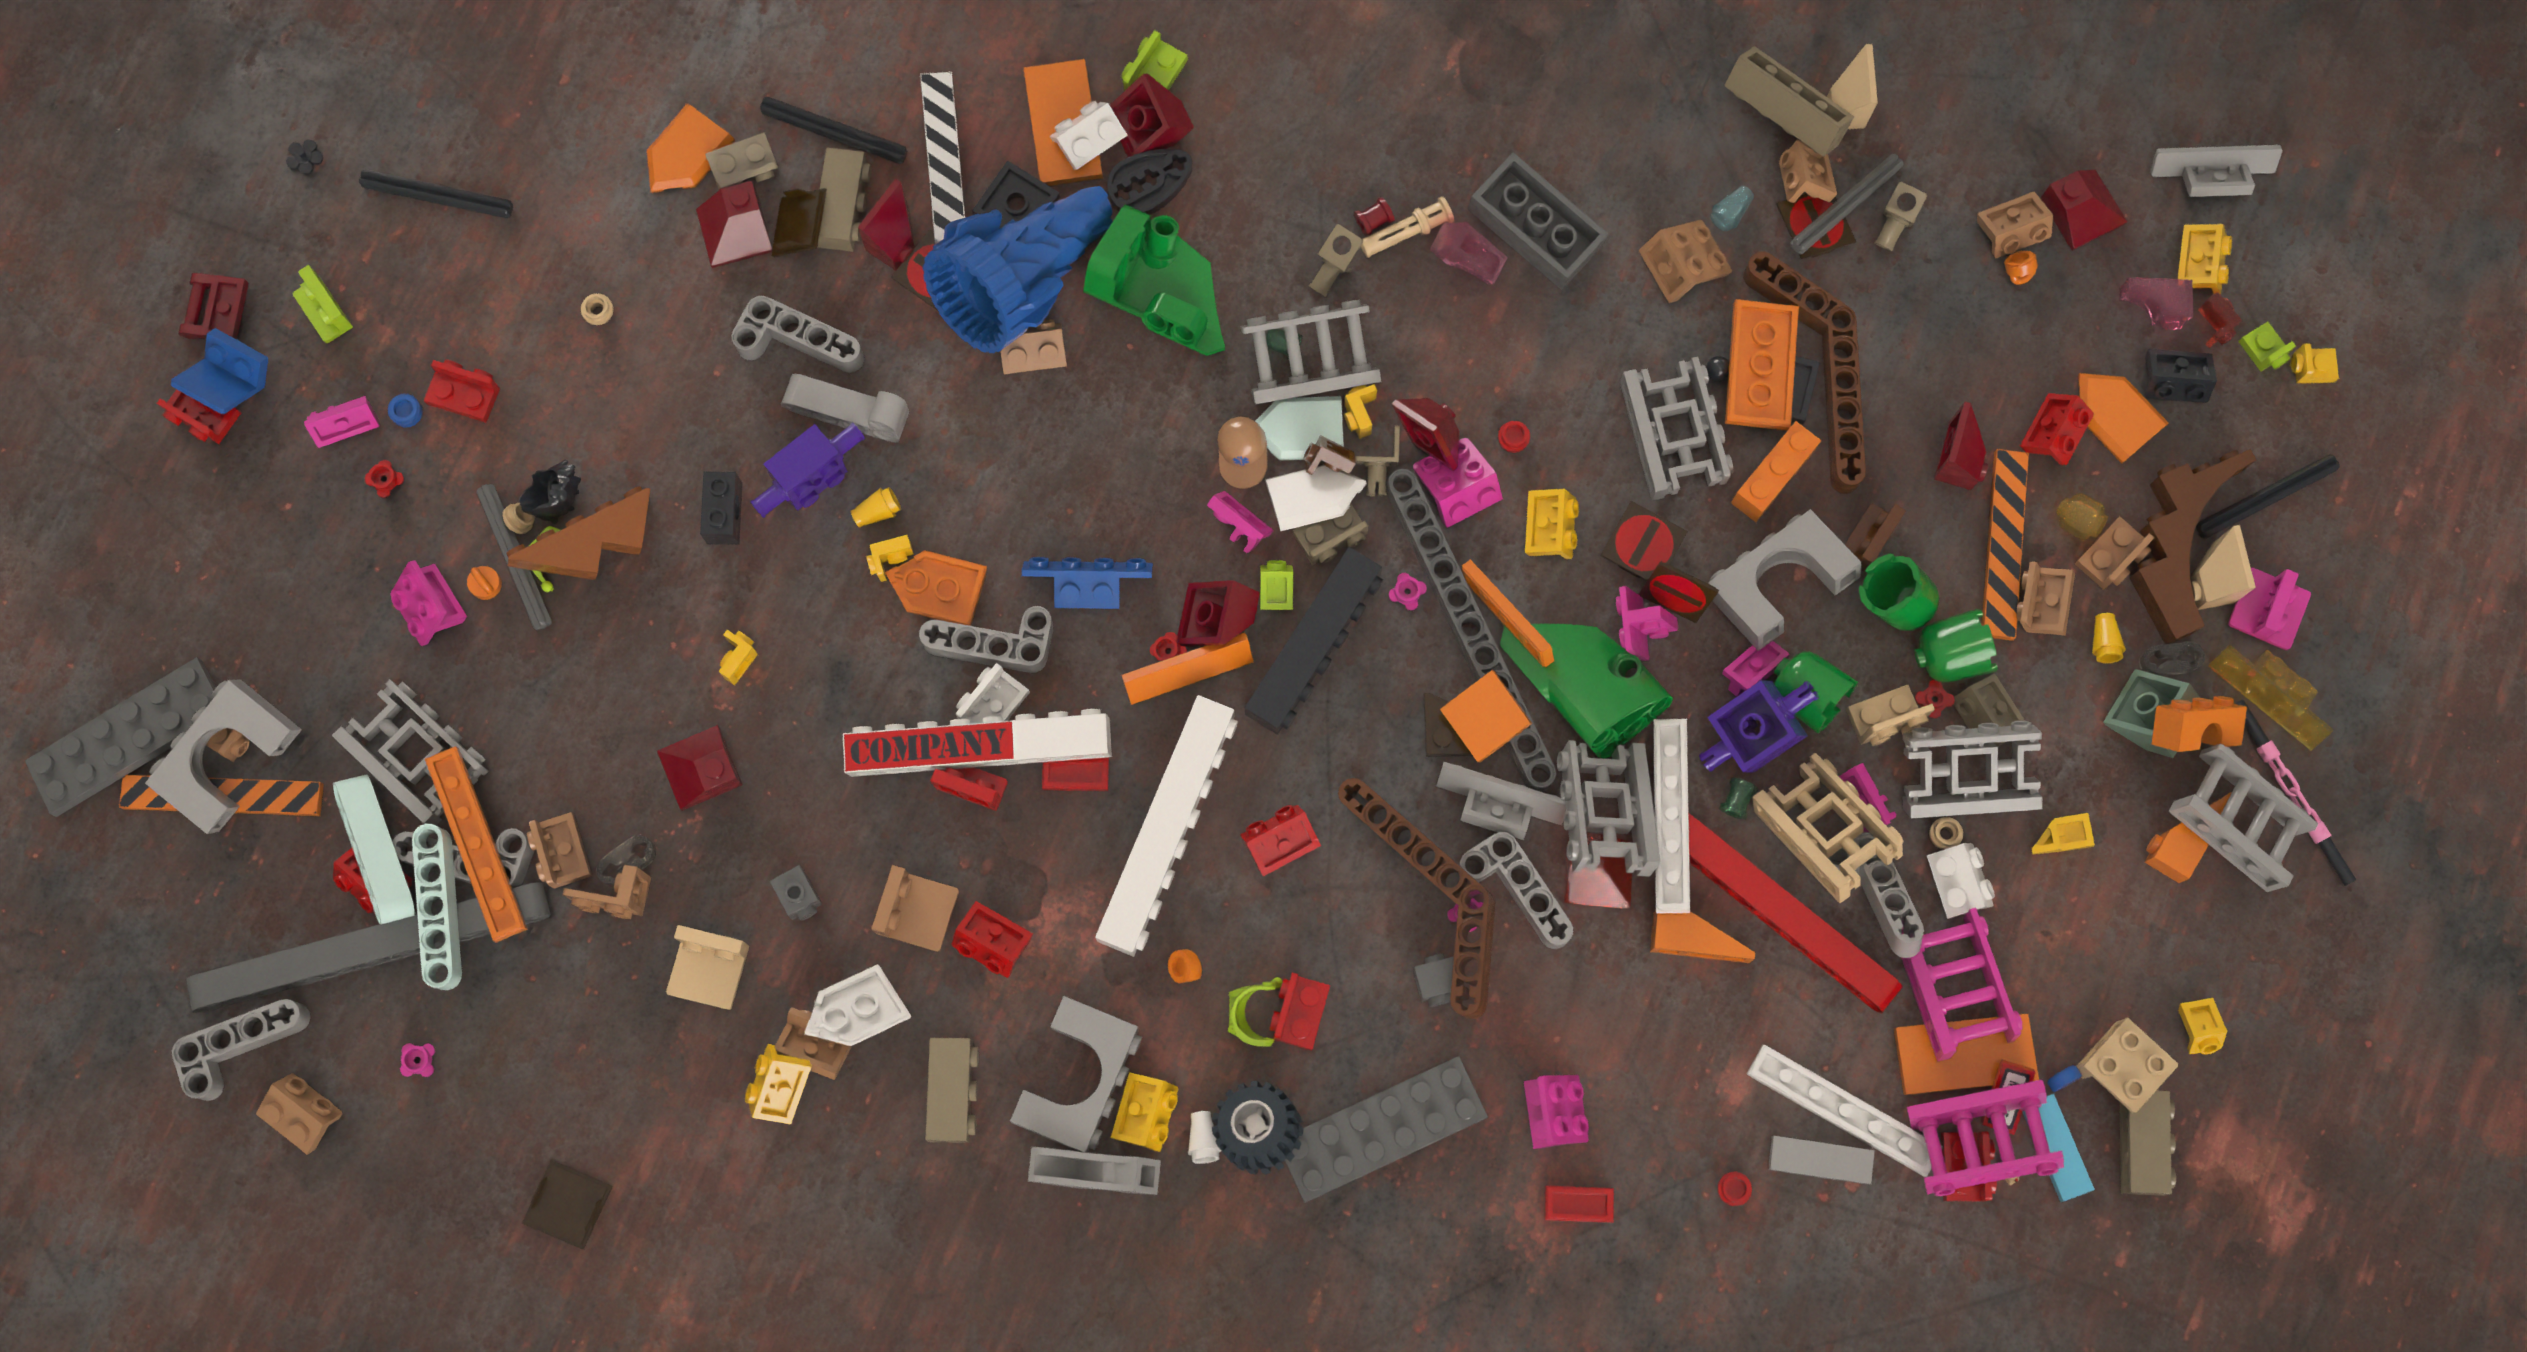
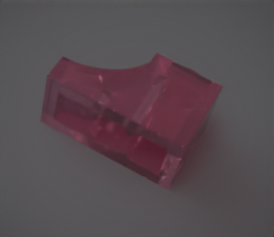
[1429,222,1508,284]
[2119,277,2194,330]

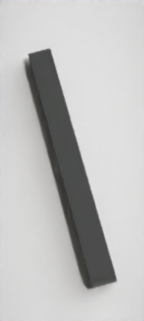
[1387,468,1556,792]
[185,882,551,1013]

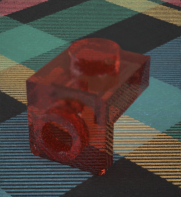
[2198,292,2243,348]

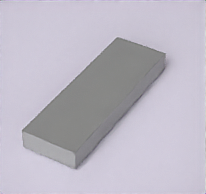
[1768,1136,1875,1185]

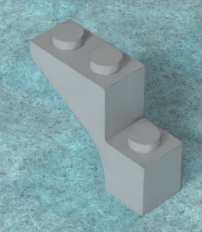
[1028,1147,1161,1195]

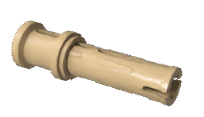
[1361,196,1454,258]

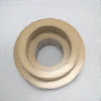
[581,294,614,325]
[503,503,535,534]
[1929,817,1963,850]

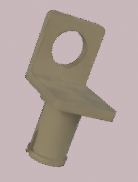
[1874,182,1927,252]
[1309,224,1363,296]
[1355,425,1400,496]

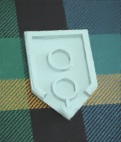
[1255,396,1343,461]

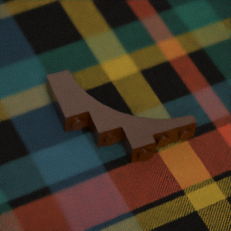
[2130,449,2256,646]

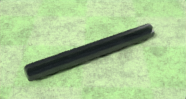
[760,97,907,164]
[359,169,513,218]
[2196,454,2340,539]

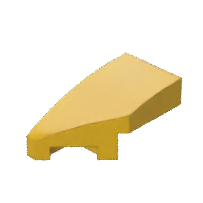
[2032,813,2095,855]

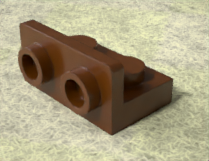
[1844,503,1906,573]

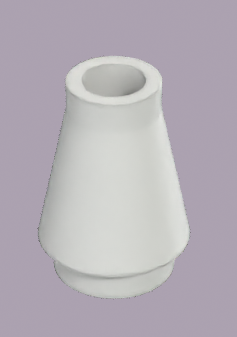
[1188,1111,1221,1163]

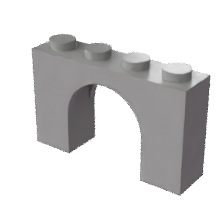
[1708,509,1861,651]
[145,679,302,834]
[1010,996,1142,1153]

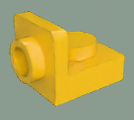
[2291,344,2339,383]
[866,535,914,582]
[718,630,758,686]
[2178,998,2227,1054]

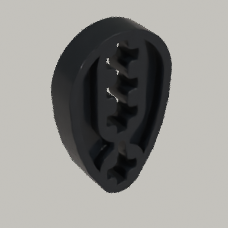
[1107,149,1192,215]

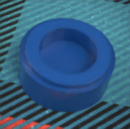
[388,394,423,428]
[2047,1065,2083,1093]

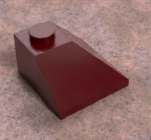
[1109,73,1194,158]
[2040,169,2128,251]
[858,179,915,271]
[696,181,772,268]
[1392,398,1460,471]
[1934,401,1988,490]
[1177,580,1260,646]
[657,725,743,811]

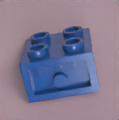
[171,328,268,414]

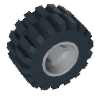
[1212,1081,1303,1175]

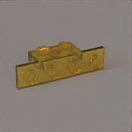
[2208,644,2334,751]

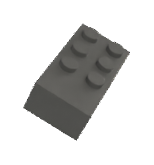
[1467,152,1608,290]

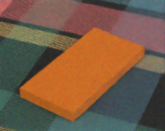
[1024,59,1103,186]
[1725,299,1799,431]
[1894,1014,2039,1095]

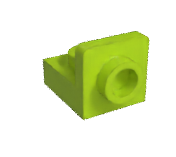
[2238,321,2296,372]
[1260,560,1293,610]

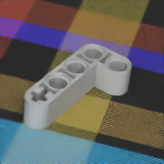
[732,296,864,373]
[781,374,909,443]
[919,606,1053,673]
[392,828,534,888]
[1459,832,1573,949]
[1828,832,1924,958]
[172,999,310,1101]

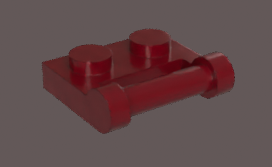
[178,273,249,340]

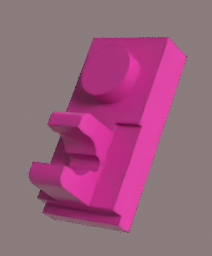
[304,396,380,448]
[1207,491,1274,553]
[1722,641,1790,696]
[1839,763,1896,833]

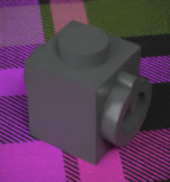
[770,865,822,921]
[1412,954,1454,1007]

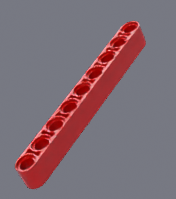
[1688,813,1903,1013]

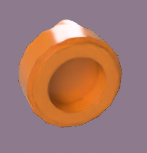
[2004,251,2038,285]
[467,566,502,600]
[1168,949,1202,983]

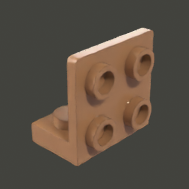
[1638,220,1732,303]
[563,865,651,920]
[872,865,959,952]

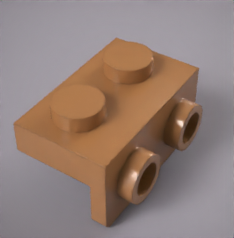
[1000,319,1067,374]
[2017,562,2075,635]
[527,812,592,889]
[775,1008,851,1080]
[256,1074,342,1154]

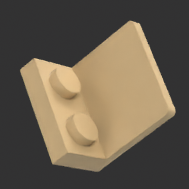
[1846,685,1935,746]
[666,925,749,1010]
[2076,1017,2178,1113]

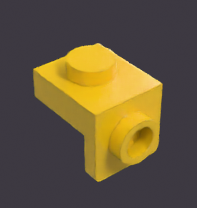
[1344,384,1377,439]

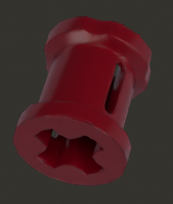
[1354,197,1395,237]

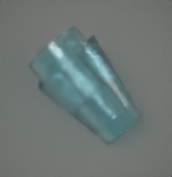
[1710,186,1754,231]

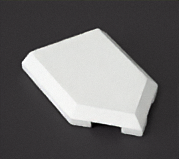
[1265,465,1366,531]
[805,964,911,1046]

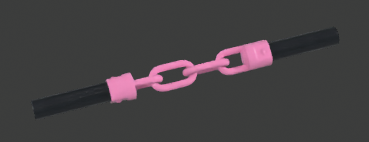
[2235,699,2356,886]

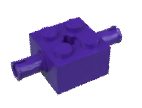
[750,422,865,518]
[1699,680,1819,772]

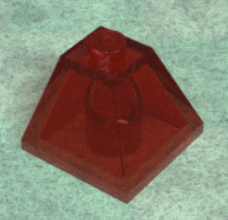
[1564,833,1633,909]

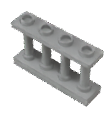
[1241,300,1381,404]
[2169,744,2318,892]

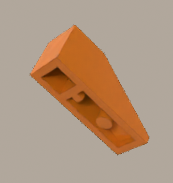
[2145,792,2232,883]
[1650,911,1755,963]

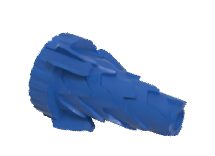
[923,186,1113,353]

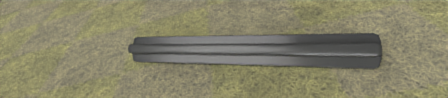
[1791,154,1904,254]
[476,484,552,630]

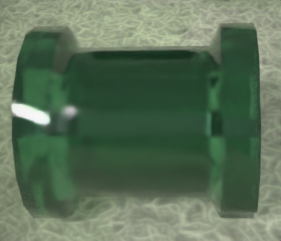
[1266,328,1303,360]
[1719,777,1758,820]

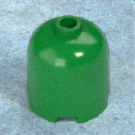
[1859,554,1940,631]
[1914,609,1998,683]
[1774,651,1858,734]

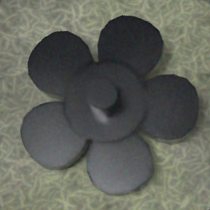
[286,139,323,174]

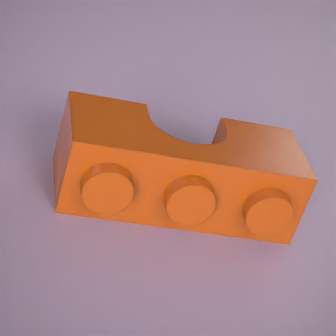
[1731,421,1822,522]
[2151,696,2247,752]

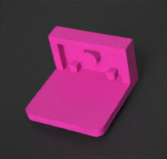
[1413,438,1503,528]

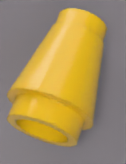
[851,487,901,528]
[2092,613,2126,663]

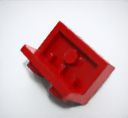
[156,389,241,444]

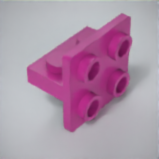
[390,560,467,646]
[2228,568,2311,650]
[1616,586,1678,661]
[1524,1075,1589,1149]

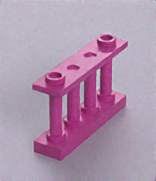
[1901,907,2023,1062]
[1907,1080,2064,1196]

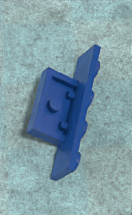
[1022,557,1153,609]

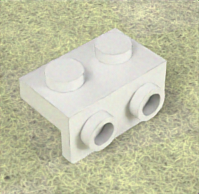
[1050,101,1127,170]
[956,663,1030,724]
[1927,843,1995,919]

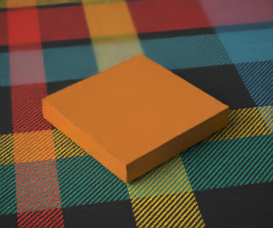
[1440,670,1532,763]

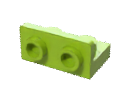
[1121,30,1188,91]
[293,265,353,343]

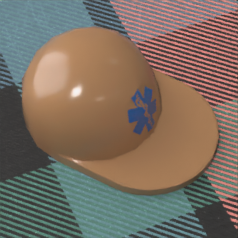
[1217,416,1268,489]

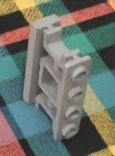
[1620,356,1733,501]
[332,679,488,826]
[1903,721,2042,818]
[1557,740,1660,877]

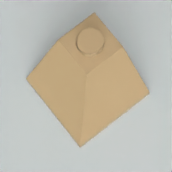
[1827,44,1878,129]
[2190,525,2256,610]

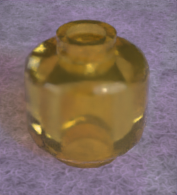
[2056,493,2108,540]

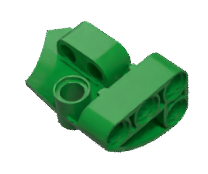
[1083,204,1225,356]
[1500,624,1673,759]

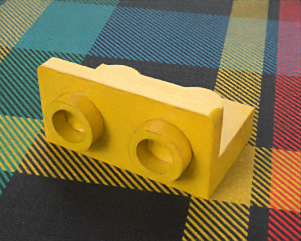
[2177,224,2232,294]
[1525,489,1579,559]
[745,1044,811,1124]
[1111,1072,1178,1152]

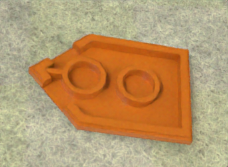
[647,104,735,193]
[2078,373,2169,463]
[885,550,987,626]

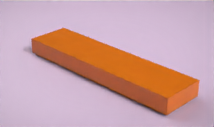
[1461,559,1554,668]
[1121,632,1254,705]

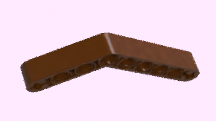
[1743,251,1866,494]
[1338,778,1495,1019]

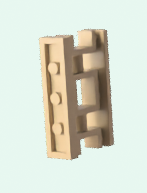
[1753,753,1903,903]

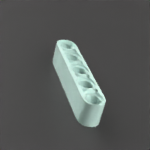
[333,774,415,925]
[412,824,462,990]

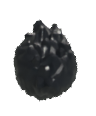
[519,460,581,524]

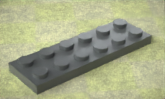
[25,657,216,817]
[1285,1056,1488,1204]

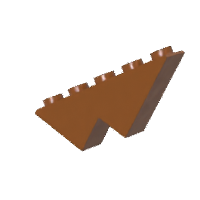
[506,486,650,580]

